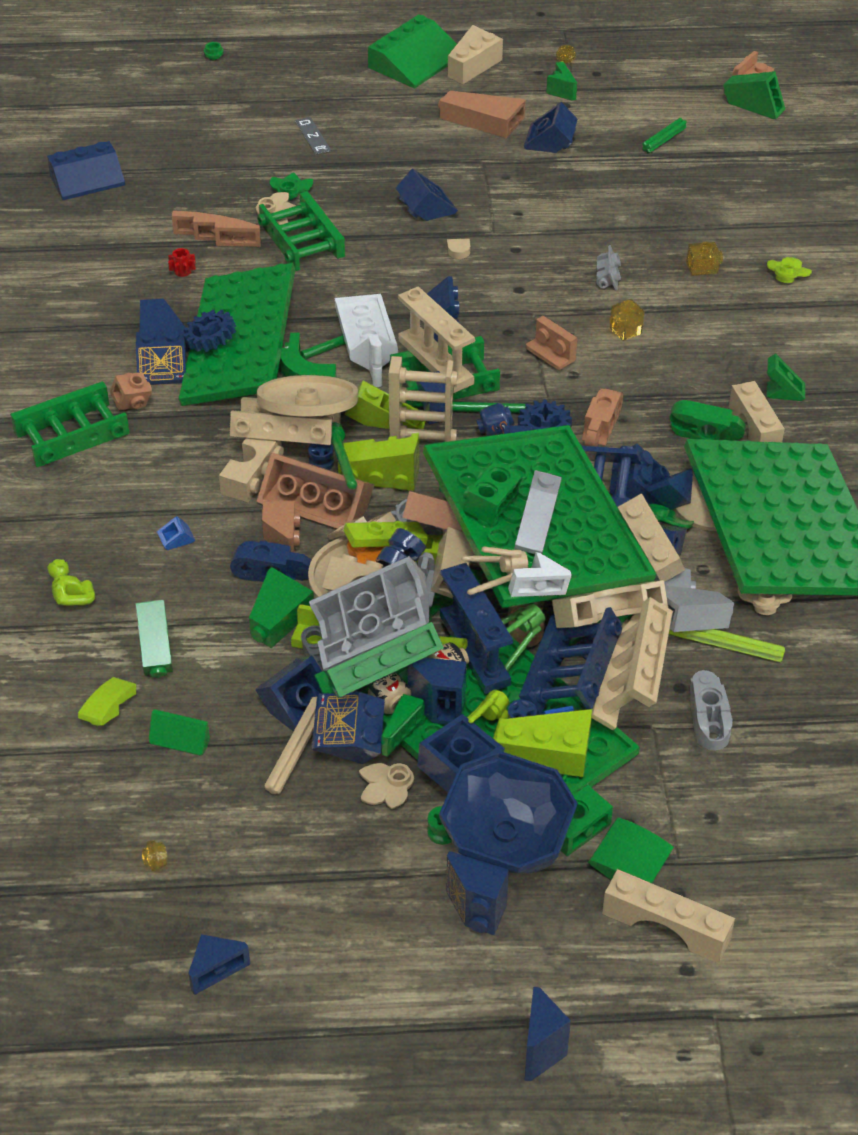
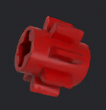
[168,248,196,277]

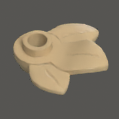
[256,192,297,225]
[737,588,792,615]
[359,763,414,809]

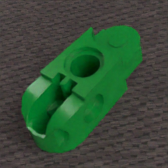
[670,400,746,441]

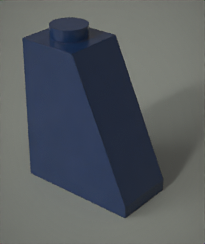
[139,299,190,352]

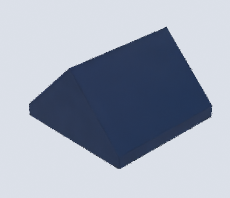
[525,987,571,1081]

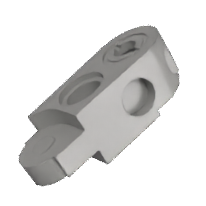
[690,670,733,750]

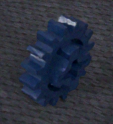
[183,310,236,352]
[518,399,572,430]

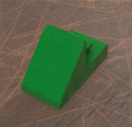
[546,61,577,101]
[767,354,805,401]

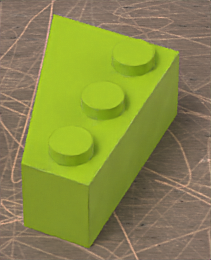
[338,433,419,491]
[496,709,592,777]

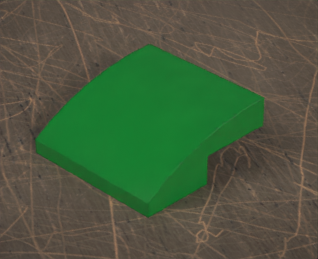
[588,817,674,883]

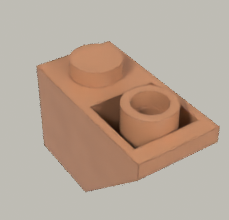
[262,501,300,553]

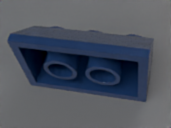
[47,141,125,200]

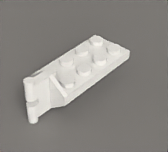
[335,294,398,387]

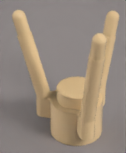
[461,547,528,595]

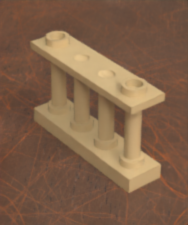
[398,287,475,393]
[389,356,458,442]
[230,397,341,445]
[592,597,672,730]

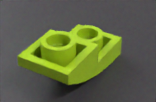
[78,677,136,726]

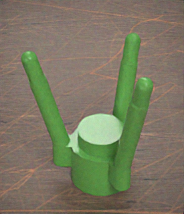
[501,603,545,671]

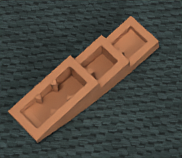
[172,211,261,247]

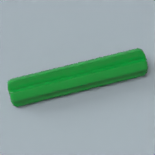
[642,118,687,153]

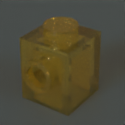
[686,241,723,276]
[609,299,644,341]

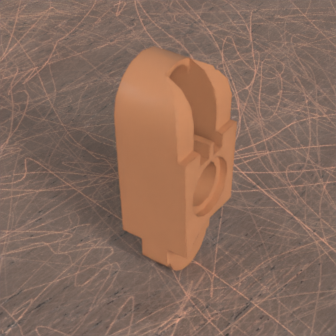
[582,389,623,447]

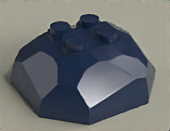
[439,751,578,873]

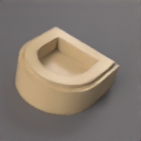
[447,239,470,259]

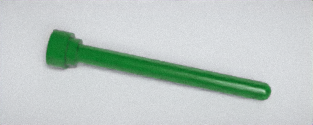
[331,422,357,490]

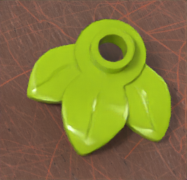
[767,257,812,283]

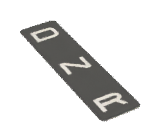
[295,117,331,154]

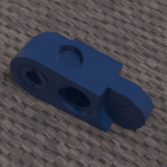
[230,541,312,582]

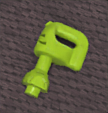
[47,559,95,606]

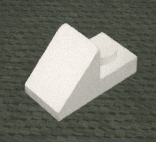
[508,552,571,597]

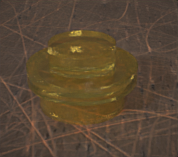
[556,45,576,63]
[142,840,167,872]

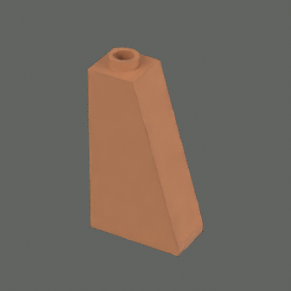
[438,91,526,138]
[402,491,463,532]

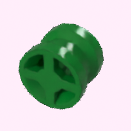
[427,806,452,845]

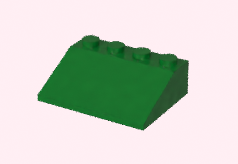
[368,14,457,89]

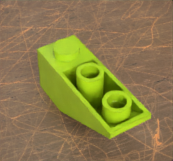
[345,381,426,429]

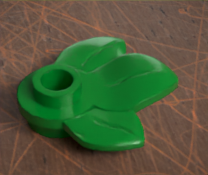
[270,172,313,200]
[649,504,694,529]

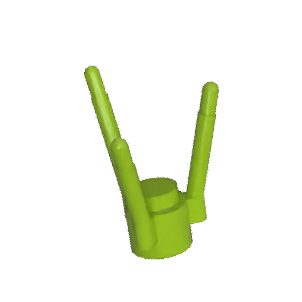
[467,690,509,741]

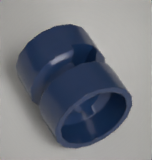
[375,528,426,568]

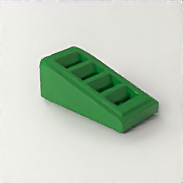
[381,694,424,756]

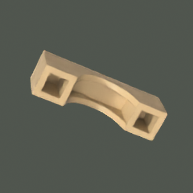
[552,580,668,628]
[602,869,735,963]

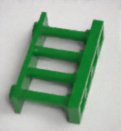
[257,191,345,271]
[390,336,500,408]
[10,381,130,467]
[314,622,444,698]

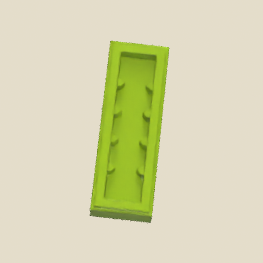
[343,521,428,547]

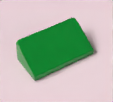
[149,709,210,756]

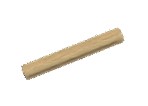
[265,696,317,795]

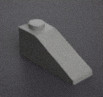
[514,470,562,554]

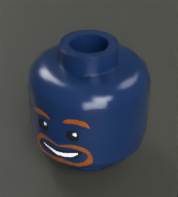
[476,403,515,436]

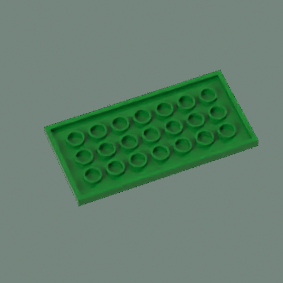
[179,263,295,406]

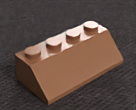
[257,453,375,529]

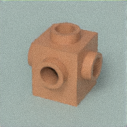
[110,372,152,410]

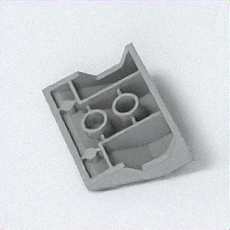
[309,556,429,671]

